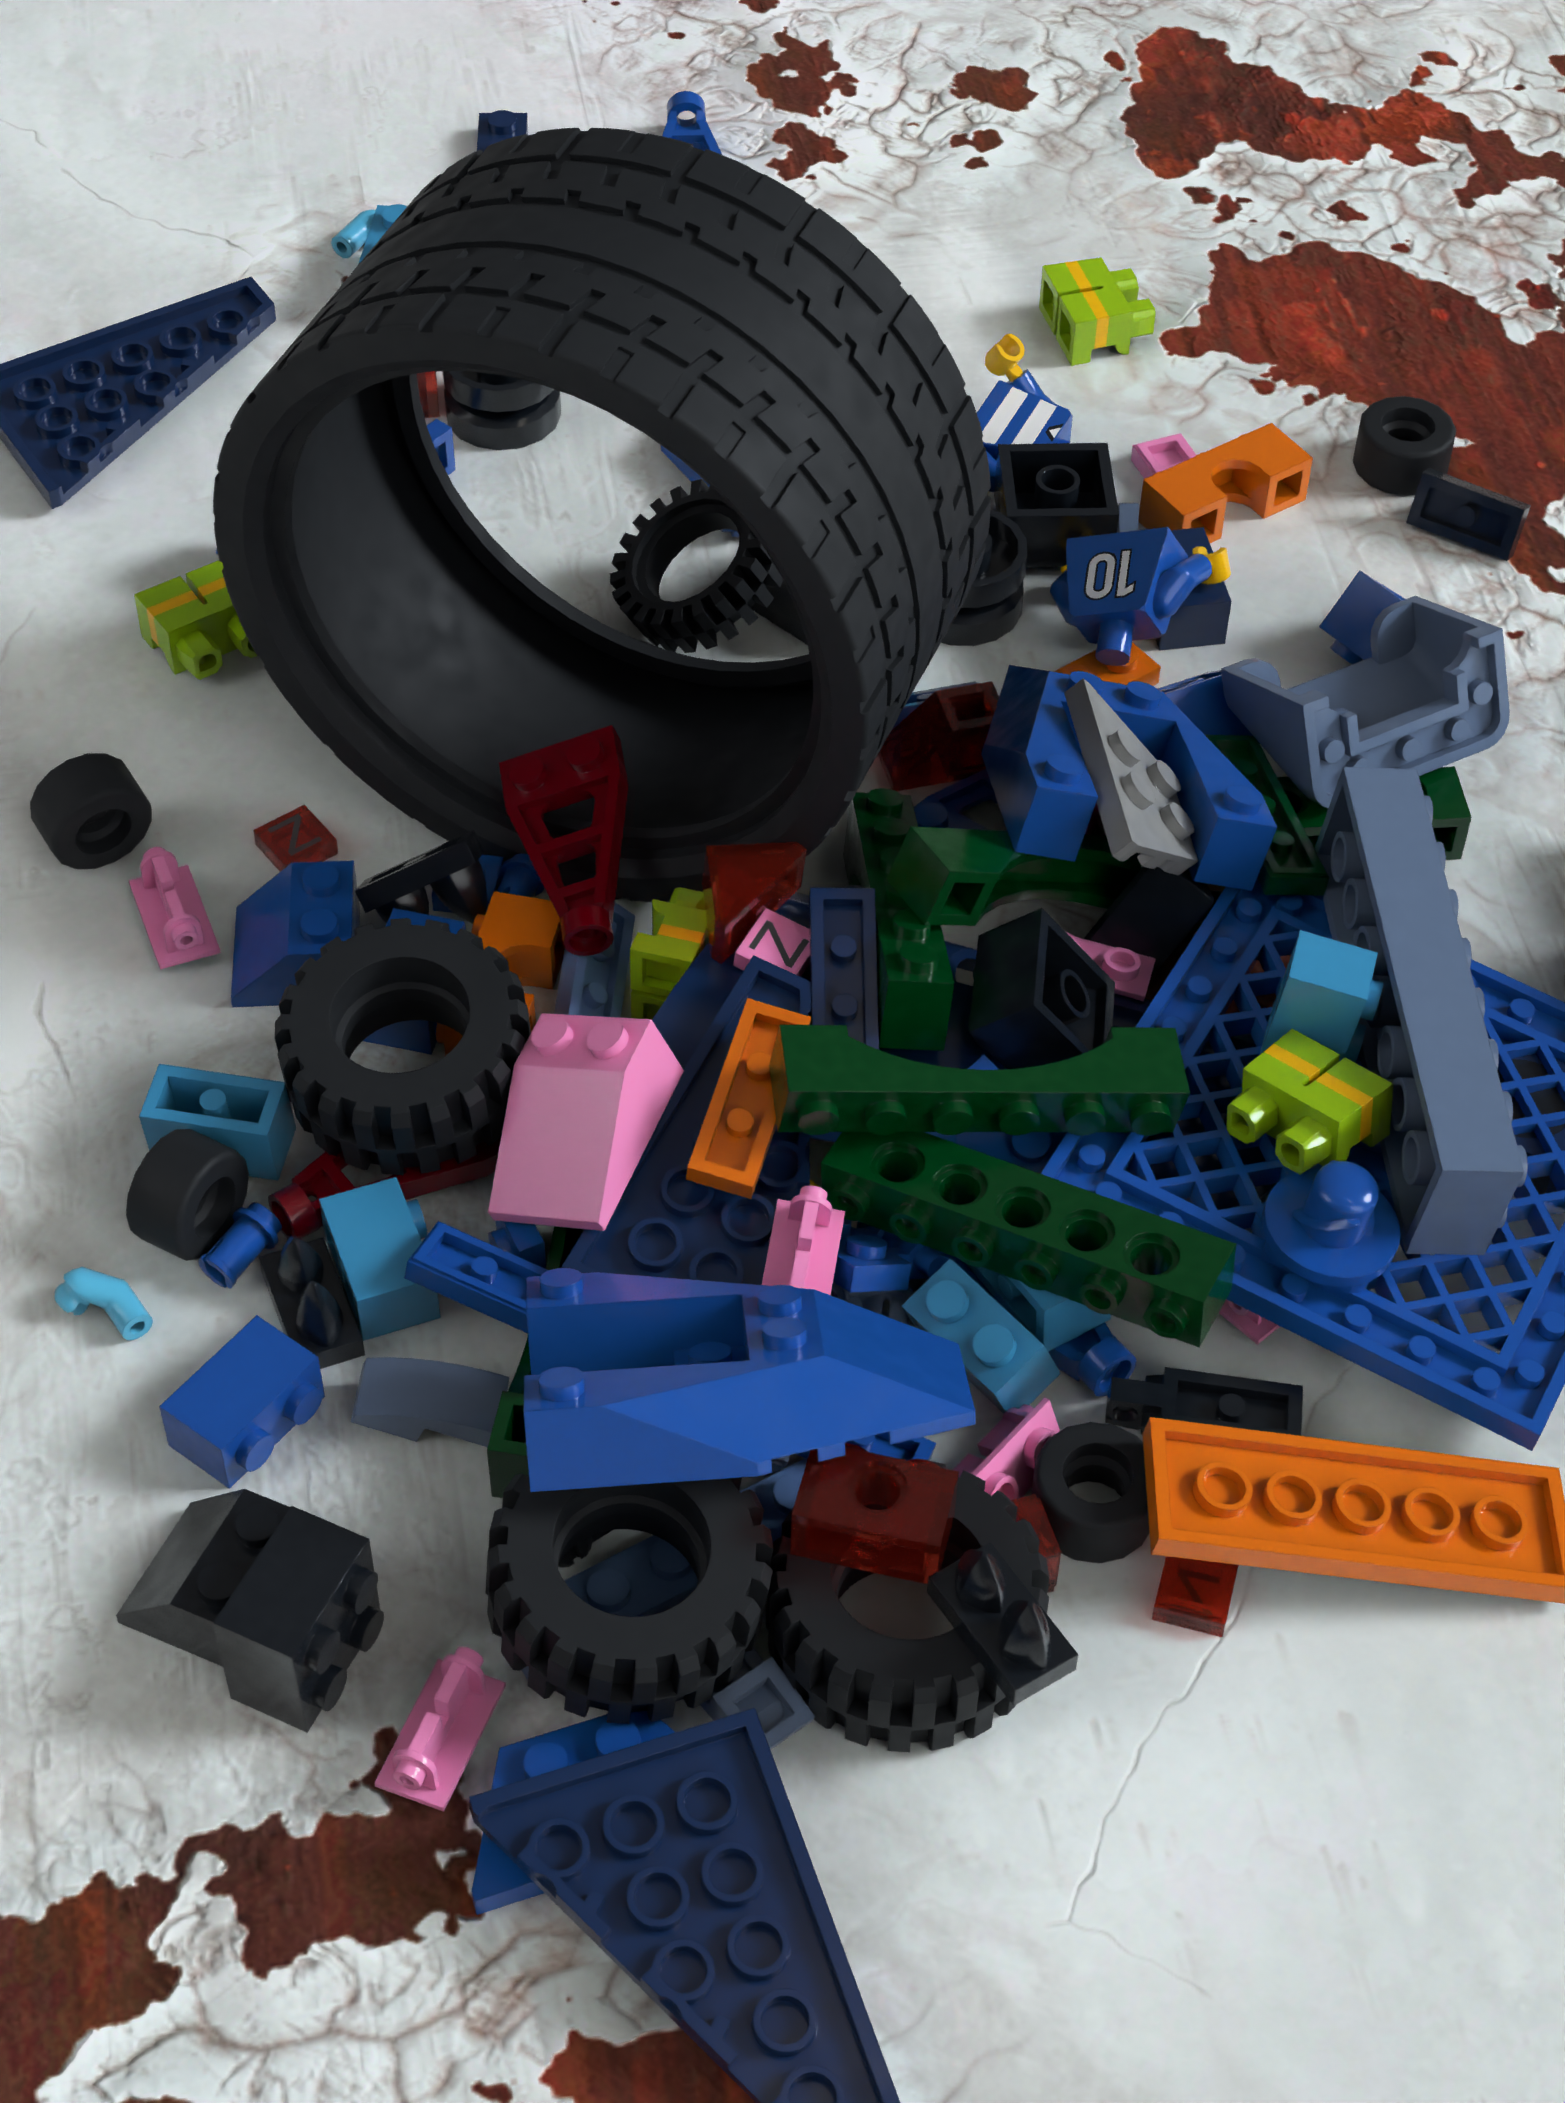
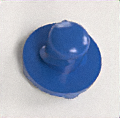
[1261,1160,1401,1294]

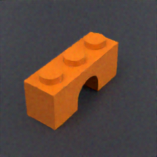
[1139,423,1313,543]
[436,891,565,1056]

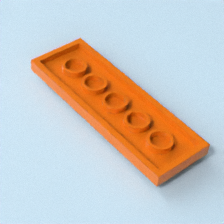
[1142,1417,1565,1604]

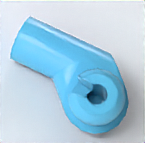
[331,210,376,258]
[54,1267,153,1340]

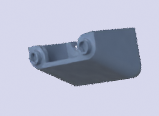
[1221,596,1510,808]

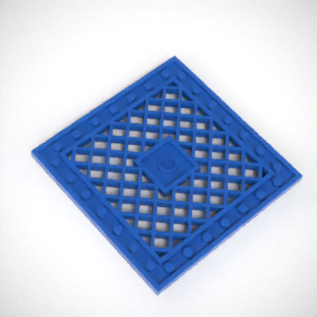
[1041,879,1565,1451]

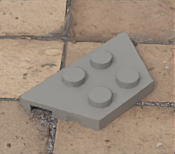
[1064,678,1198,875]

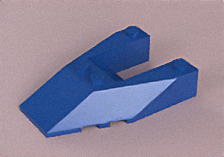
[981,665,1277,891]
[524,1268,976,1492]

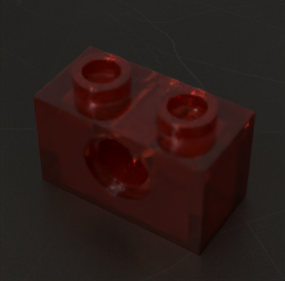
[791,1443,959,1585]

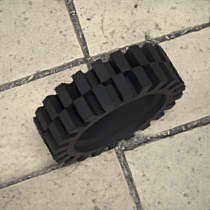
[610,479,783,653]

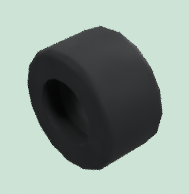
[1353,396,1456,496]
[30,753,152,869]
[126,1129,249,1261]
[1029,1422,1149,1563]

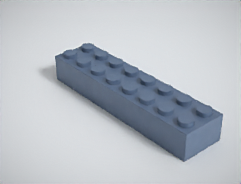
[1314,767,1528,1255]

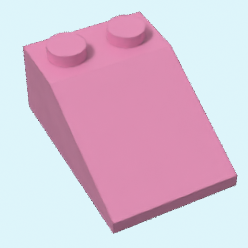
[488,1013,684,1231]

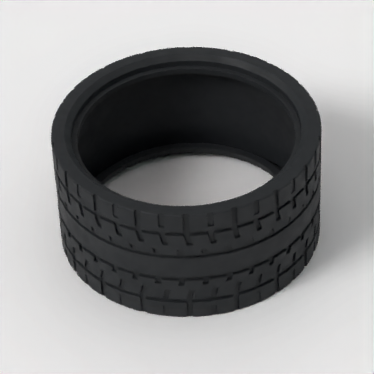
[213,128,991,902]

